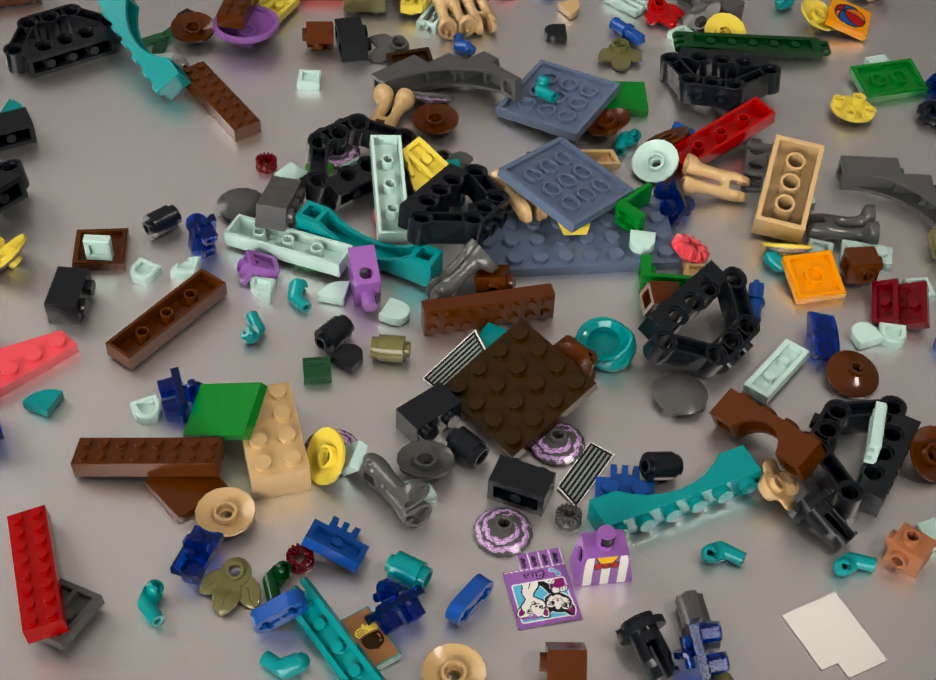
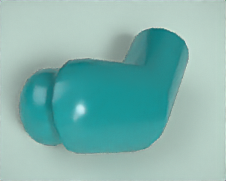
[763,250,785,273]
[287,278,312,313]
[701,541,747,567]
[833,552,877,577]

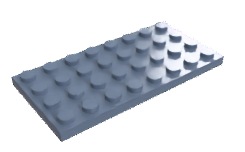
[468,195,681,277]

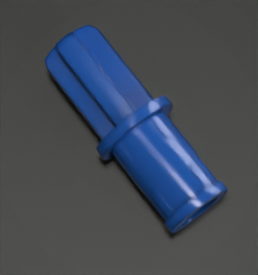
[609,17,646,46]
[748,279,765,323]

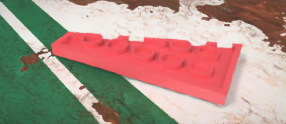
[0,330,79,398]

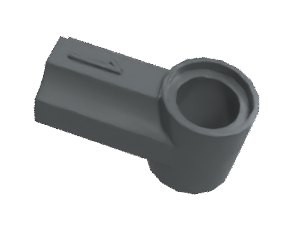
[675,590,721,654]

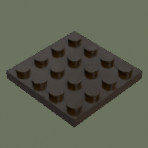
[444,319,598,459]

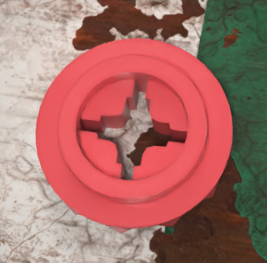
[671,234,710,264]

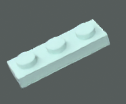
[742,338,810,405]

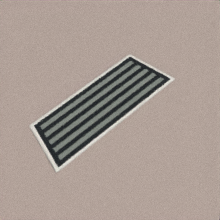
[422,329,486,387]
[557,441,615,507]

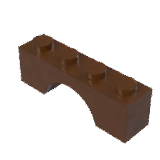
[709,388,826,482]

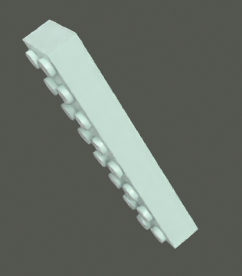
[369,135,409,243]
[223,214,353,277]

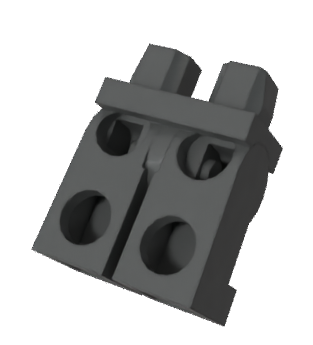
[741,138,773,192]

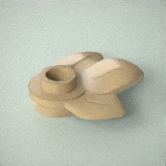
[758,458,799,511]

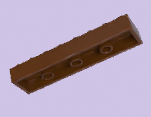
[216,0,259,29]
[183,61,261,142]
[105,268,227,370]
[421,283,555,336]
[71,437,226,477]

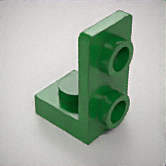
[614,182,653,233]
[638,254,692,294]

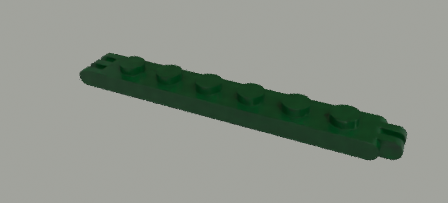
[672,31,831,59]

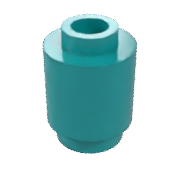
[384,551,433,592]

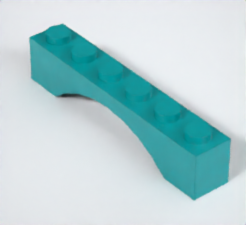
[97,0,191,100]
[295,200,443,287]
[587,445,762,537]

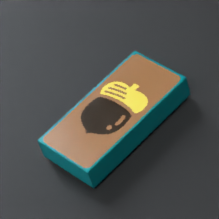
[341,606,401,671]

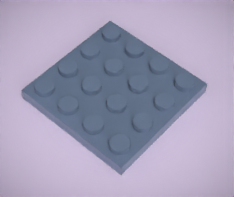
[495,59,620,142]
[497,136,635,233]

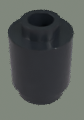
[142,205,182,238]
[314,315,354,352]
[446,426,490,467]
[639,451,683,481]

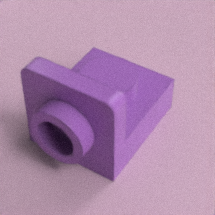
[237,249,280,285]

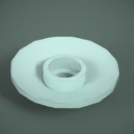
[632,139,679,183]

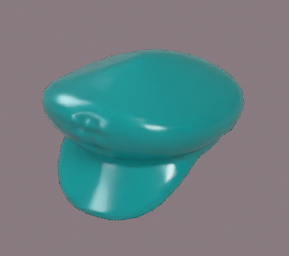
[575,317,637,372]

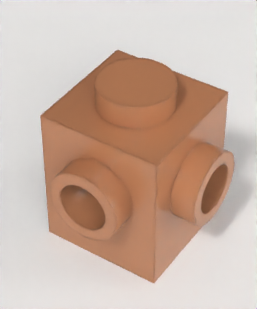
[883,522,936,578]

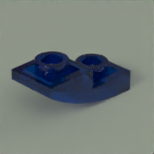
[806,311,840,362]

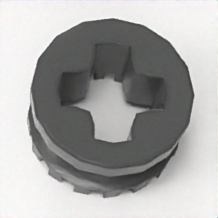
[555,503,582,532]

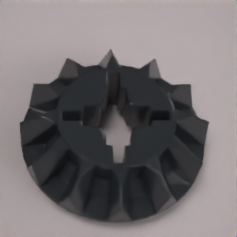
[916,101,936,127]

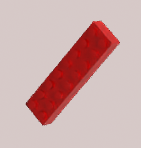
[673,96,776,176]
[7,505,69,644]

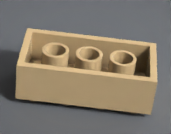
[751,134,825,244]
[241,381,312,501]

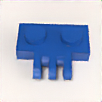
[595,464,655,498]
[301,516,369,573]

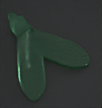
[141,27,173,54]

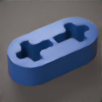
[445,573,494,627]
[250,589,308,633]

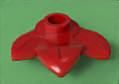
[645,0,685,29]

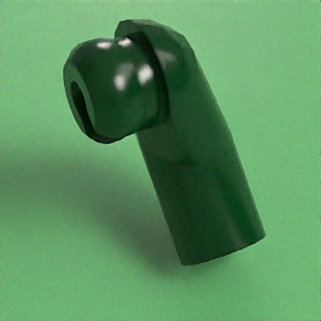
[262,560,292,602]

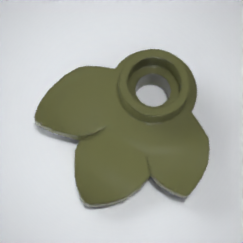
[598,38,642,71]
[199,557,261,617]

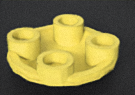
[830,93,876,123]

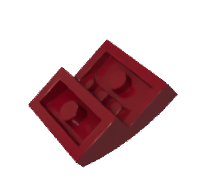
[872,278,930,330]

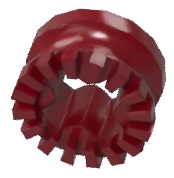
[255,152,277,174]
[286,543,314,575]

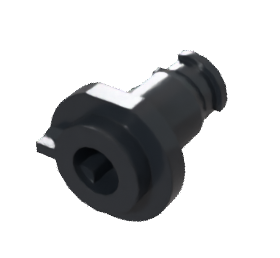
[788,487,858,552]
[615,610,680,680]

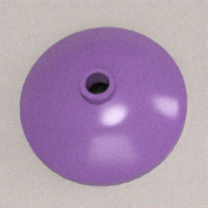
[213,5,279,45]

